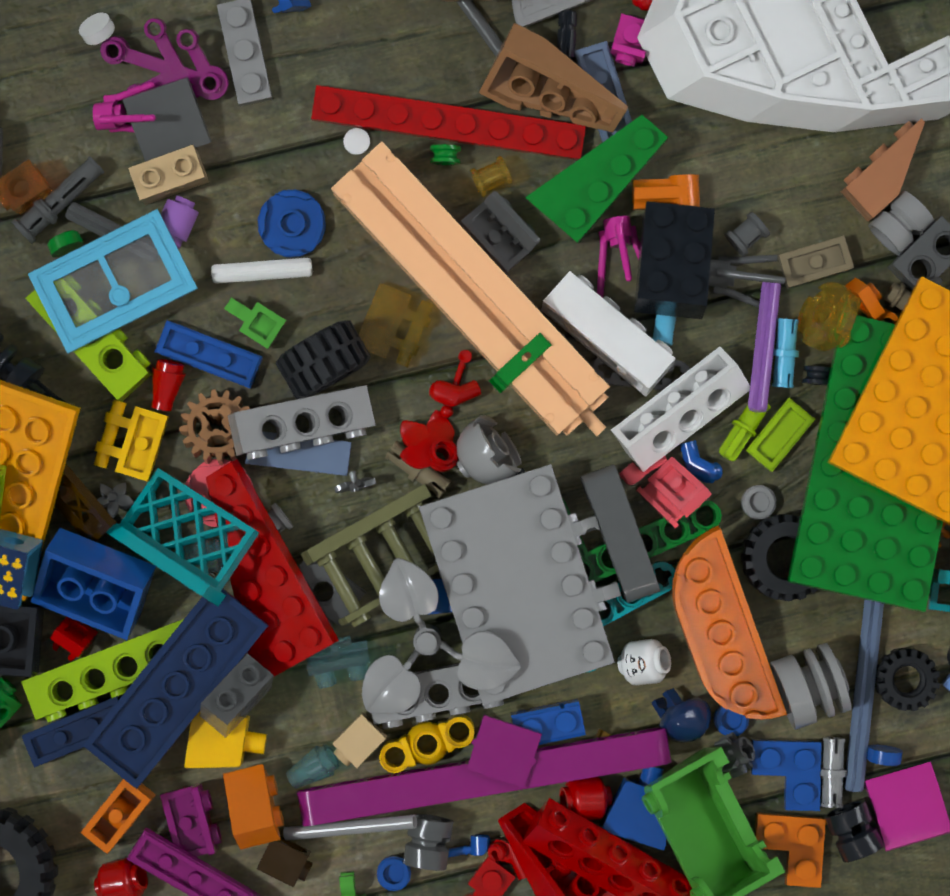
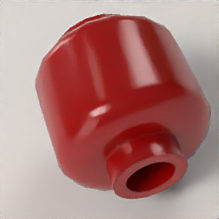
[559,776,612,820]
[94,857,148,896]

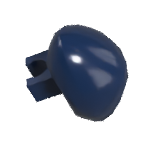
[651,688,711,742]

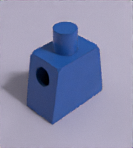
[600,766,667,851]

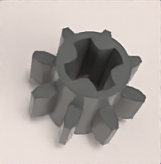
[714,732,755,778]

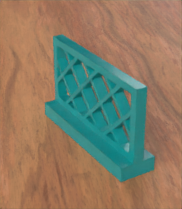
[107,468,259,607]

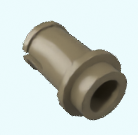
[884,282,912,311]

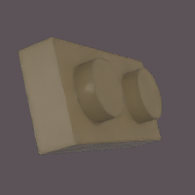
[777,235,854,289]

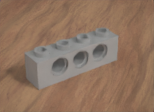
[228,385,375,460]
[372,663,510,729]

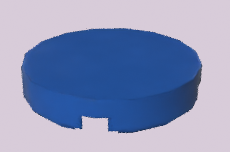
[258,190,326,258]

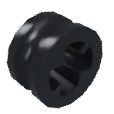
[802,366,831,386]

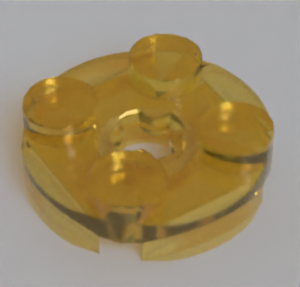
[798,282,861,351]

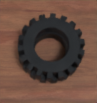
[276,320,371,399]
[741,514,818,601]

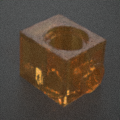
[0,159,53,214]

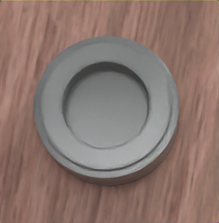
[741,485,776,519]

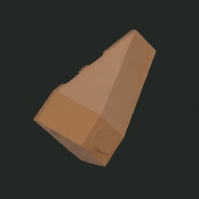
[479,23,628,133]

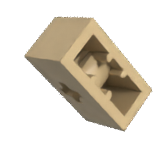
[128,145,209,205]

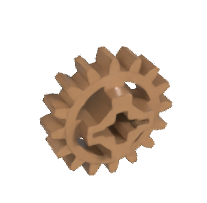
[179,389,250,465]

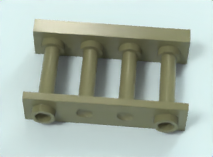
[301,484,441,627]

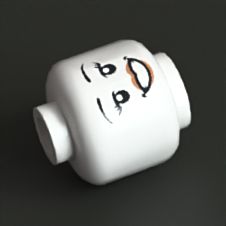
[617,639,671,685]

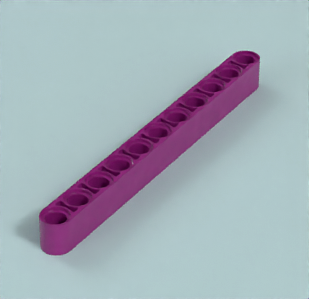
[297,727,672,826]

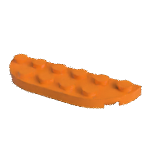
[672,526,787,720]

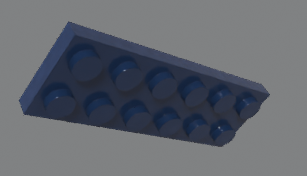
[82,588,269,789]

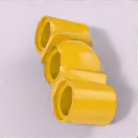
[379,714,475,773]

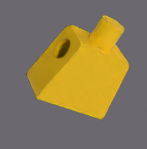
[184,712,267,768]

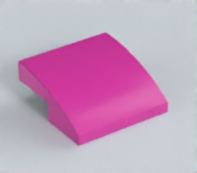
[864,762,950,852]

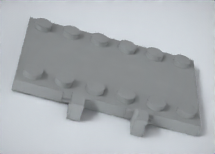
[419,464,621,706]

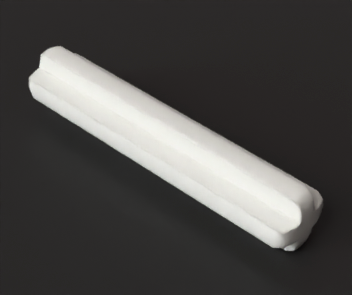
[211,258,313,284]

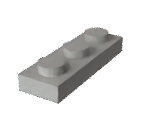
[217,0,273,106]

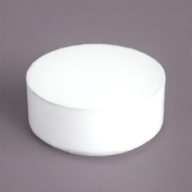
[79,13,115,45]

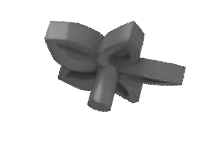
[334,471,376,493]
[97,483,134,519]

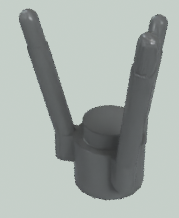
[709,255,786,308]

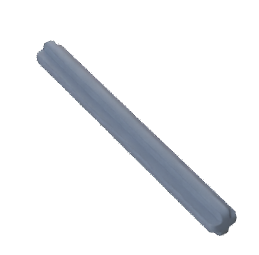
[844,600,884,792]

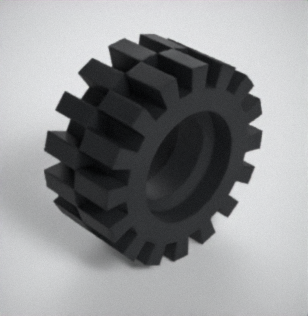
[875,648,940,711]

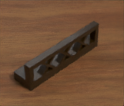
[55,464,117,542]

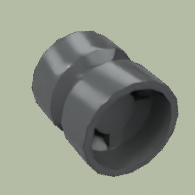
[403,814,454,871]

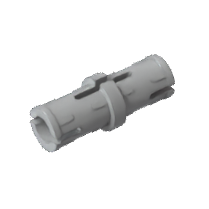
[820,737,847,808]

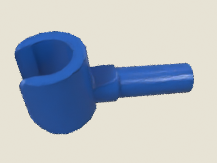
[448,834,490,858]

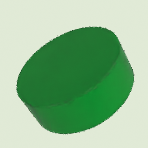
[47,230,84,258]

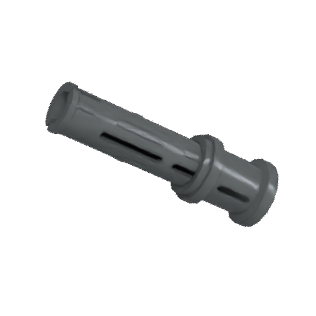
[11,156,104,244]

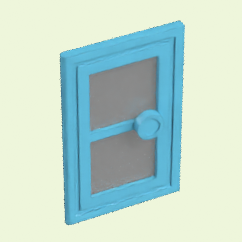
[28,209,198,354]

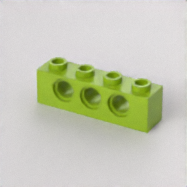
[25,274,152,402]

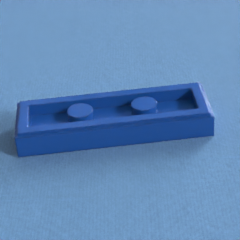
[155,320,263,389]

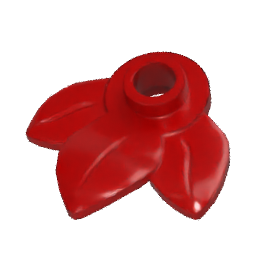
[400,410,458,472]

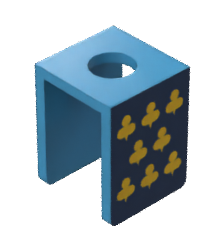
[0,529,43,609]

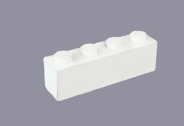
[541,271,676,397]

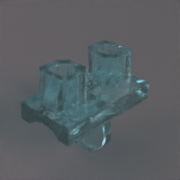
[307,629,370,689]

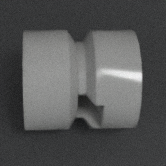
[868,190,934,256]

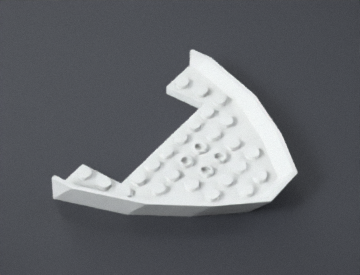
[637,0,950,132]

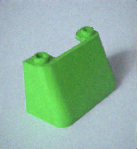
[642,747,785,896]

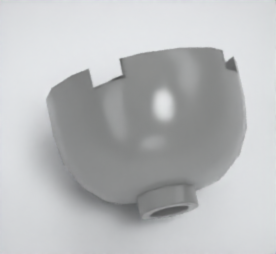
[457,415,522,485]

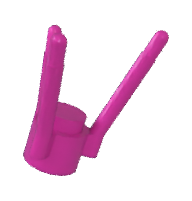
[92,82,156,133]
[597,216,640,298]

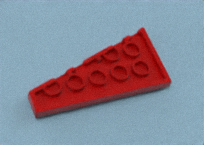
[206,459,339,677]

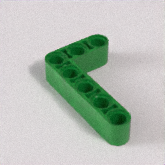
[562,498,722,582]

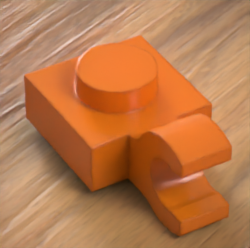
[845,278,898,324]

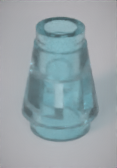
[286,744,339,789]

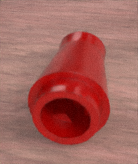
[151,359,186,411]

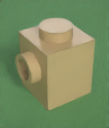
[333,712,387,768]

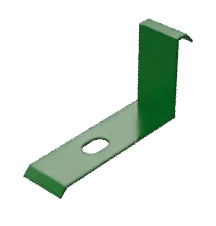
[489,332,551,394]

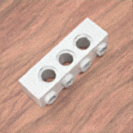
[611,346,750,472]

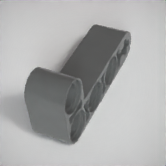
[580,464,660,603]

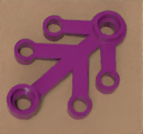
[100,18,229,100]

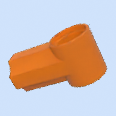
[632,174,700,210]

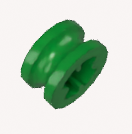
[430,144,461,166]

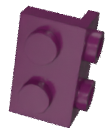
[160,783,222,857]

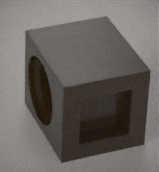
[257,836,313,888]

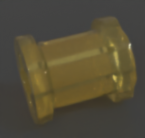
[469,156,513,198]

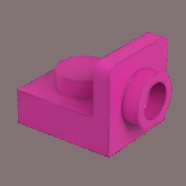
[610,13,646,66]

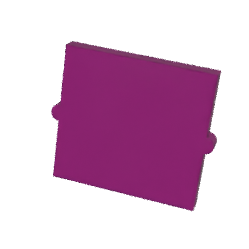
[466,714,542,789]

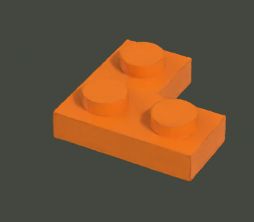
[754,812,826,888]

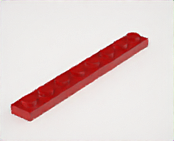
[311,85,586,161]

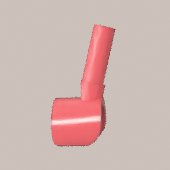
[619,456,668,485]

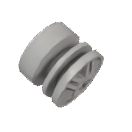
[770,642,851,730]

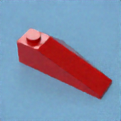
[498,803,615,896]

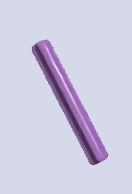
[748,282,781,413]

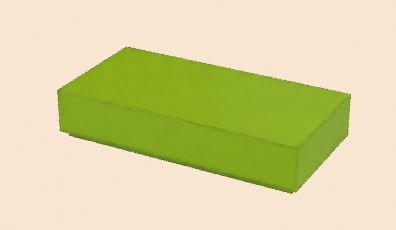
[745,398,815,472]

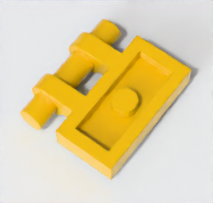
[93,400,169,482]

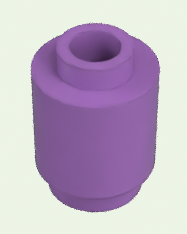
[161,195,199,249]

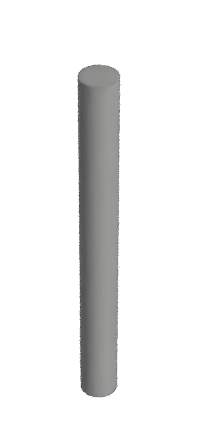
[283,815,417,841]

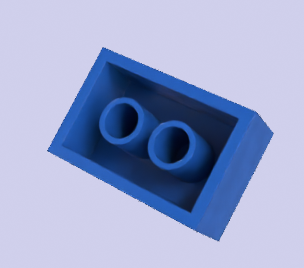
[31,528,156,640]

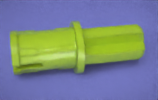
[719,404,771,462]

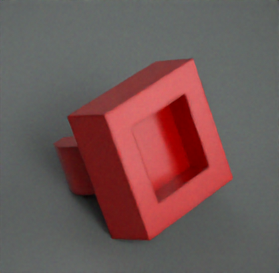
[50,617,98,661]

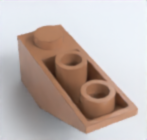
[841,118,925,222]

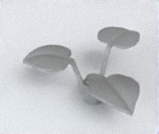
[362,558,520,713]

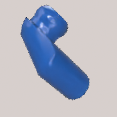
[679,440,723,483]

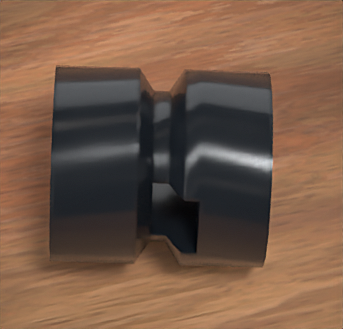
[824,800,884,863]

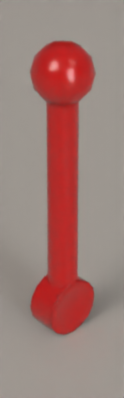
[440,350,472,418]

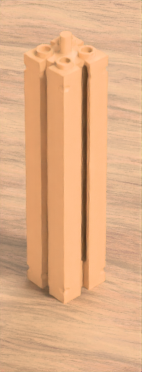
[330,142,610,436]

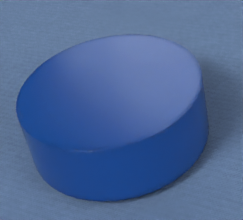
[713,705,749,736]
[867,744,903,766]
[377,855,411,891]

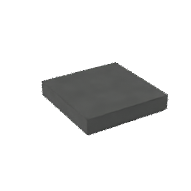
[122,76,212,162]

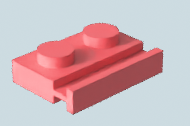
[636,457,712,529]

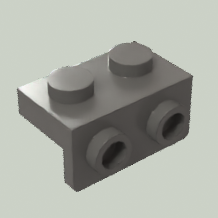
[459,191,540,274]

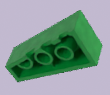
[525,115,668,243]

